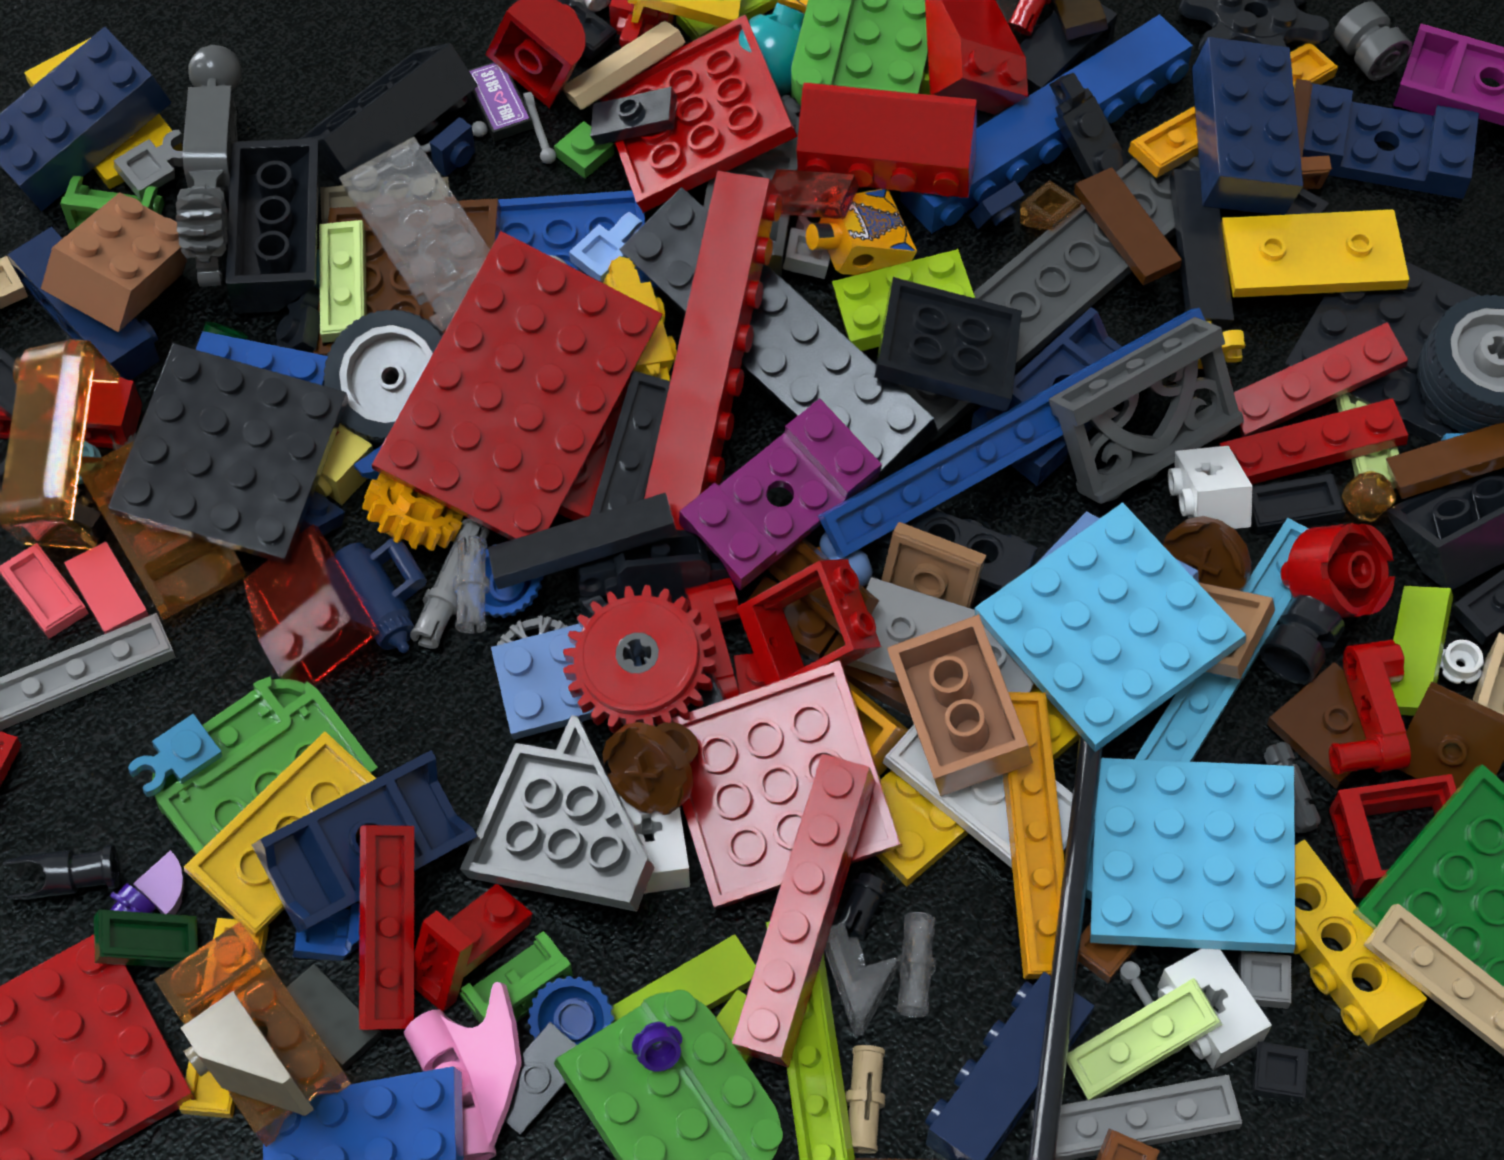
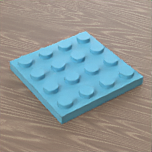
[975,503,1246,752]
[1090,758,1295,953]

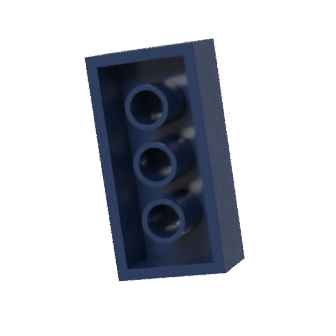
[0,27,172,212]
[1192,37,1303,215]

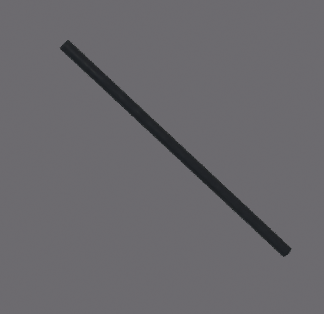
[1028,736,1103,1160]

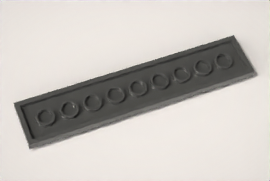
[898,156,1200,443]

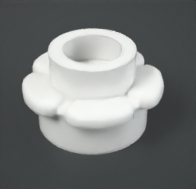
[1440,640,1484,684]

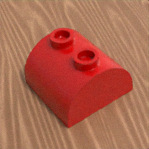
[485,0,586,108]

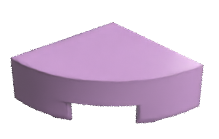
[133,850,184,915]

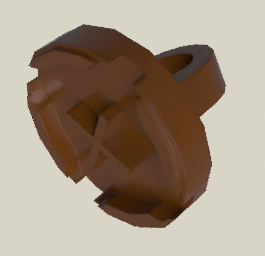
[1163,516,1252,591]
[602,722,698,815]

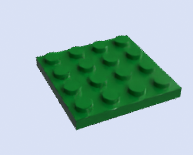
[1353,764,1504,986]

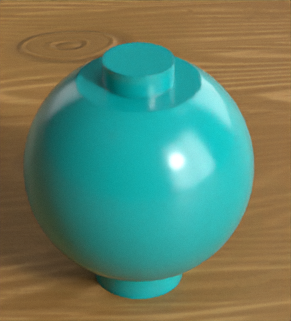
[738,2,805,96]

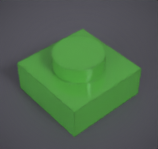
[554,121,614,179]

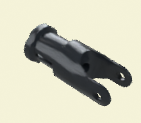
[3,844,121,900]

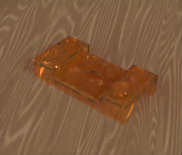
[72,440,245,620]
[155,922,351,1147]

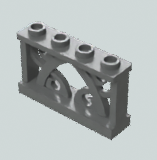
[1049,317,1244,504]

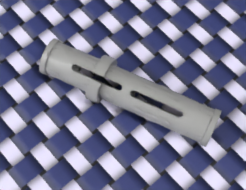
[410,519,490,649]

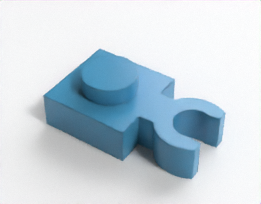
[128,714,222,797]

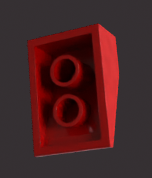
[925,0,1028,115]

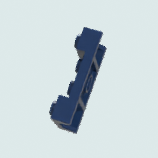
[1302,83,1479,199]
[971,307,1124,486]
[252,750,477,933]

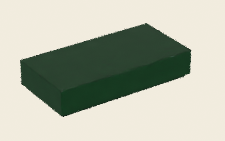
[94,910,198,969]

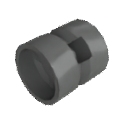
[1333,1,1412,81]

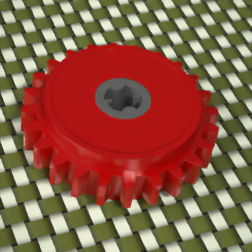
[563,585,717,733]

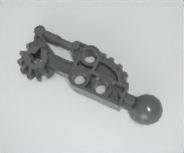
[175,44,242,287]

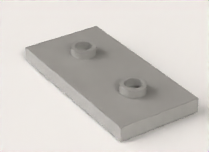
[844,577,1034,692]

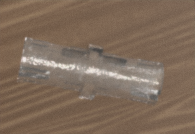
[453,536,490,634]
[896,912,936,1017]

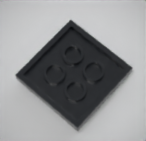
[874,277,1022,412]

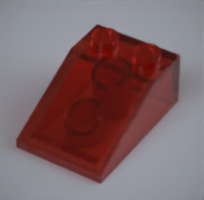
[243,524,380,685]

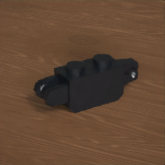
[577,530,737,604]

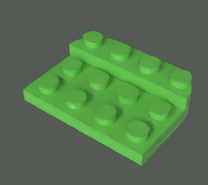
[791,0,928,106]
[152,677,378,855]
[554,990,783,1160]

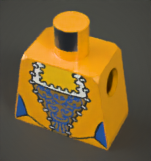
[806,189,917,275]

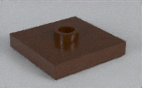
[1267,662,1366,789]
[1398,681,1504,789]

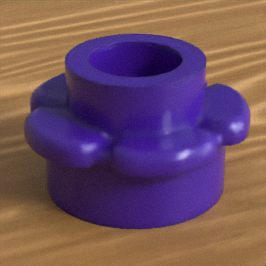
[110,883,157,913]
[632,1022,682,1072]

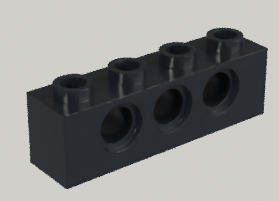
[858,485,1037,602]

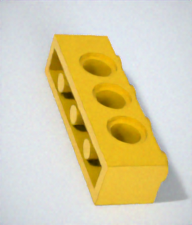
[1294,839,1427,1046]

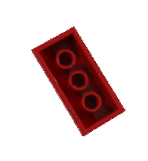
[796,82,977,198]

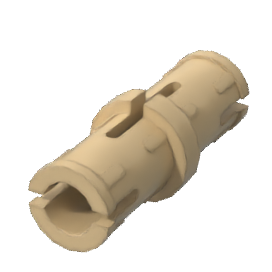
[845,1045,886,1154]

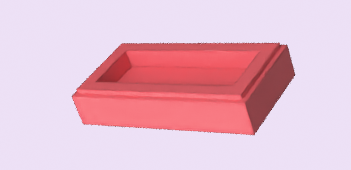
[64,542,149,634]
[0,543,89,639]

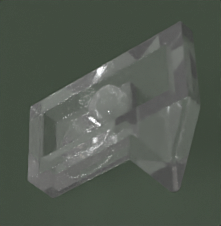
[825,923,898,1037]

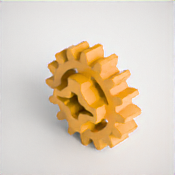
[362,473,463,551]

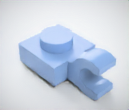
[569,212,643,283]

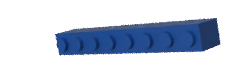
[900,14,1193,233]

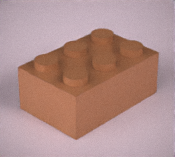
[41,192,188,332]
[887,614,1033,796]

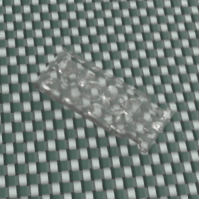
[339,137,490,331]

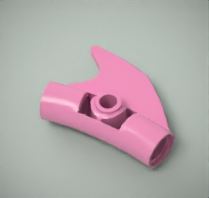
[404,982,521,1160]

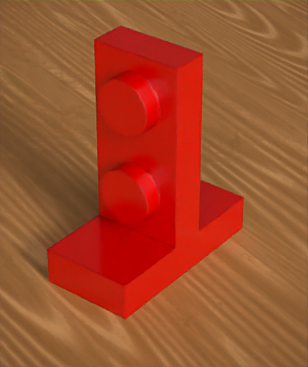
[414,884,533,1012]

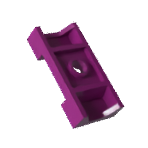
[1393,24,1504,126]
[679,398,882,590]

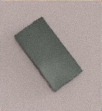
[276,964,382,1071]

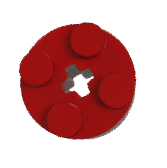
[1281,523,1395,618]

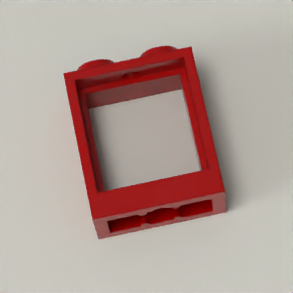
[737,559,881,685]
[1329,774,1457,899]

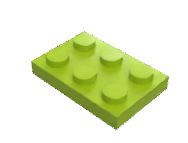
[832,249,975,351]

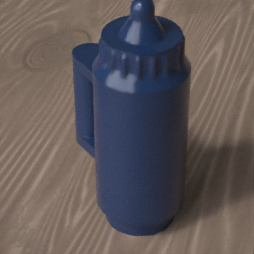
[332,538,427,653]

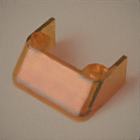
[0,339,120,549]

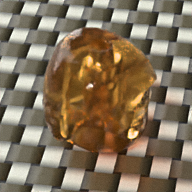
[1342,471,1396,522]

